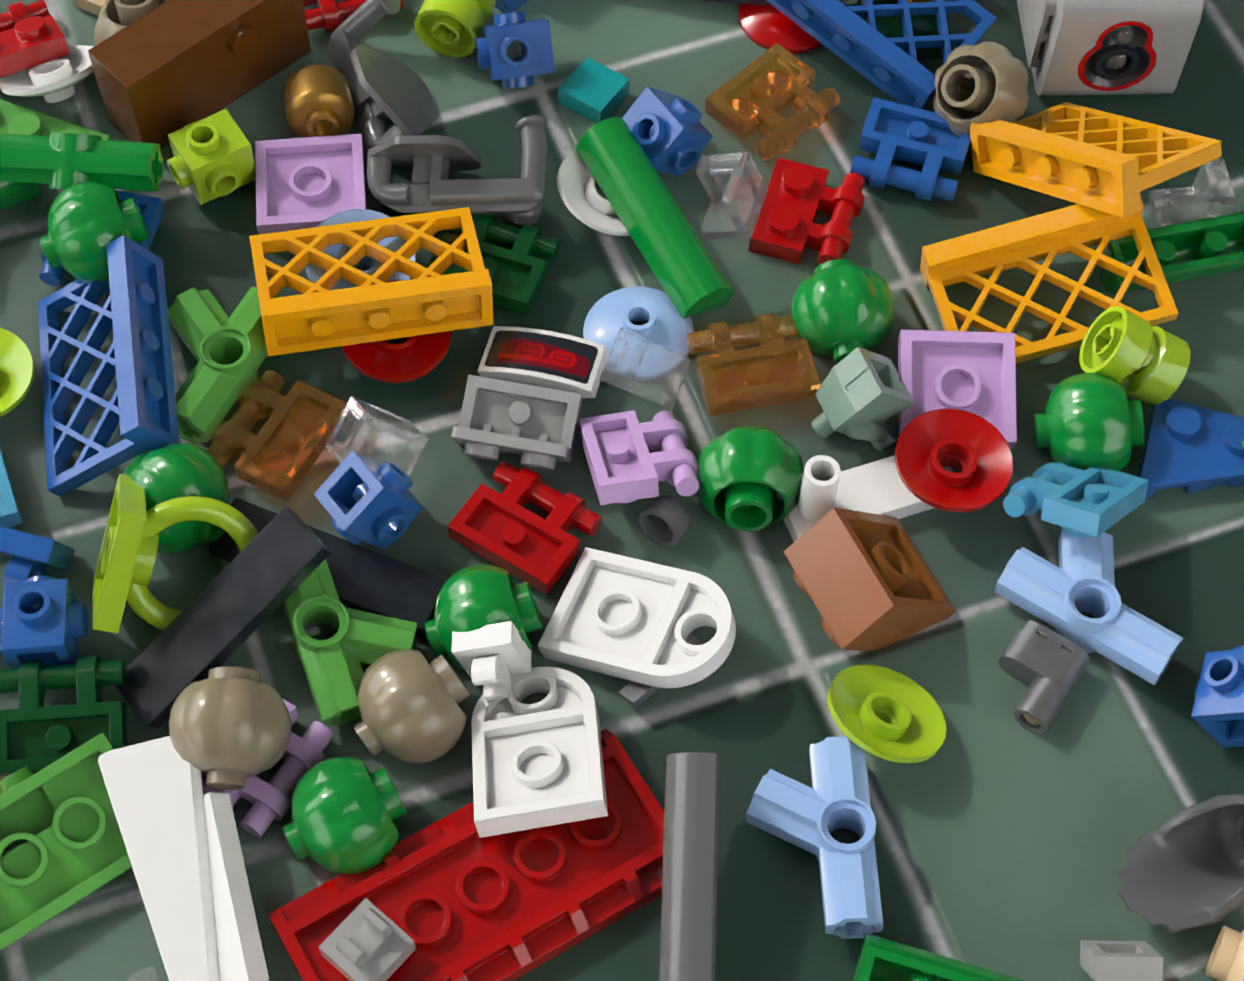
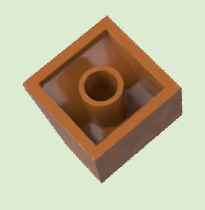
[784,507,956,651]

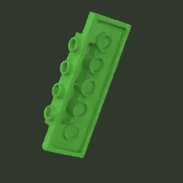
[0,732,132,951]

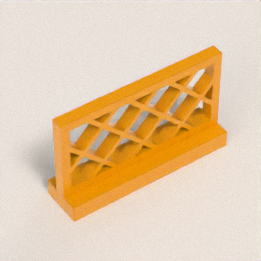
[969,102,1222,218]
[920,197,1178,364]
[249,207,493,356]

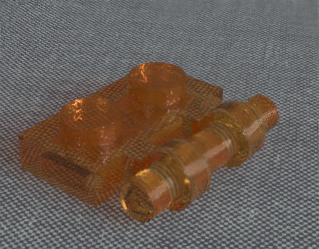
[705,43,840,161]
[687,313,821,416]
[207,370,349,502]

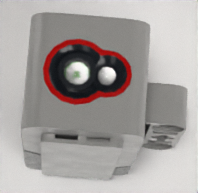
[1017,0,1205,96]

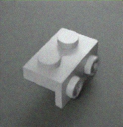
[451,375,583,471]

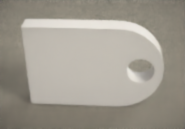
[538,547,736,688]
[471,667,608,838]

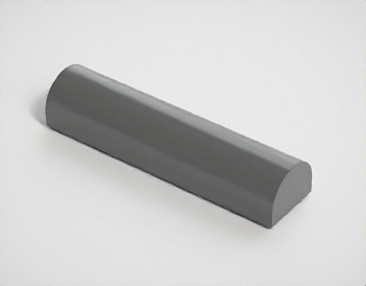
[659,752,720,981]

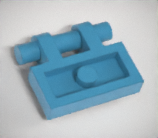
[1003,462,1149,538]

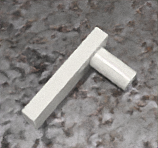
[777,455,953,542]

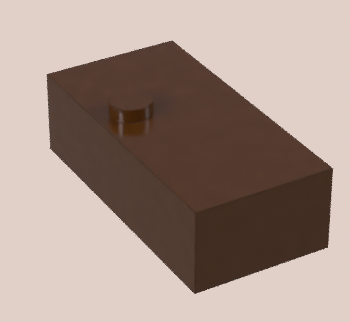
[88,0,311,149]

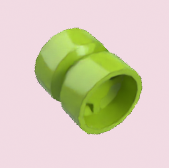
[414,0,497,58]
[1079,306,1191,405]

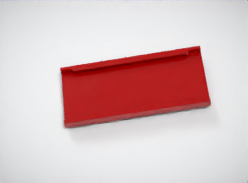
[268,729,664,981]

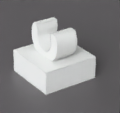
[452,621,532,700]

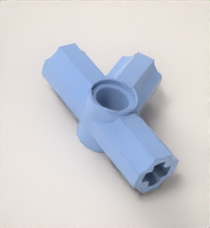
[994,531,1184,685]
[746,736,883,939]

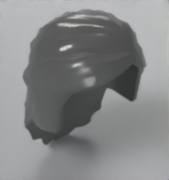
[1118,794,1244,933]

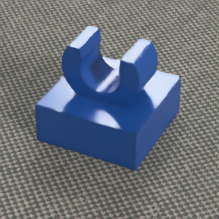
[0,526,75,584]

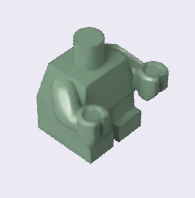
[811,347,914,451]

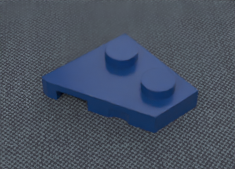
[1138,398,1244,498]

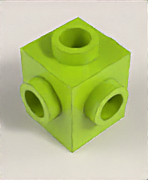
[167,109,256,205]

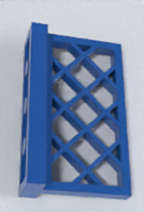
[766,0,997,109]
[38,235,179,497]

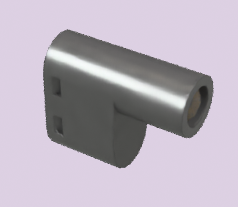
[999,620,1089,734]

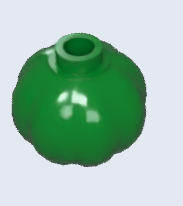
[39,182,150,287]
[791,259,894,364]
[1034,373,1144,471]
[697,426,804,532]
[123,443,230,554]
[425,564,543,674]
[282,757,407,874]

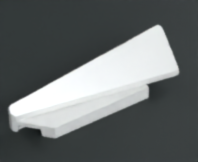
[98,736,269,981]

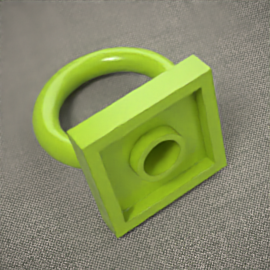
[92,474,259,634]

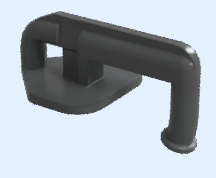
[329,0,438,150]
[367,115,547,215]

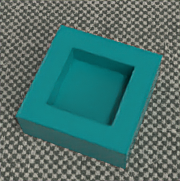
[558,57,630,123]

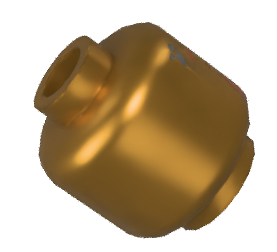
[283,65,355,138]

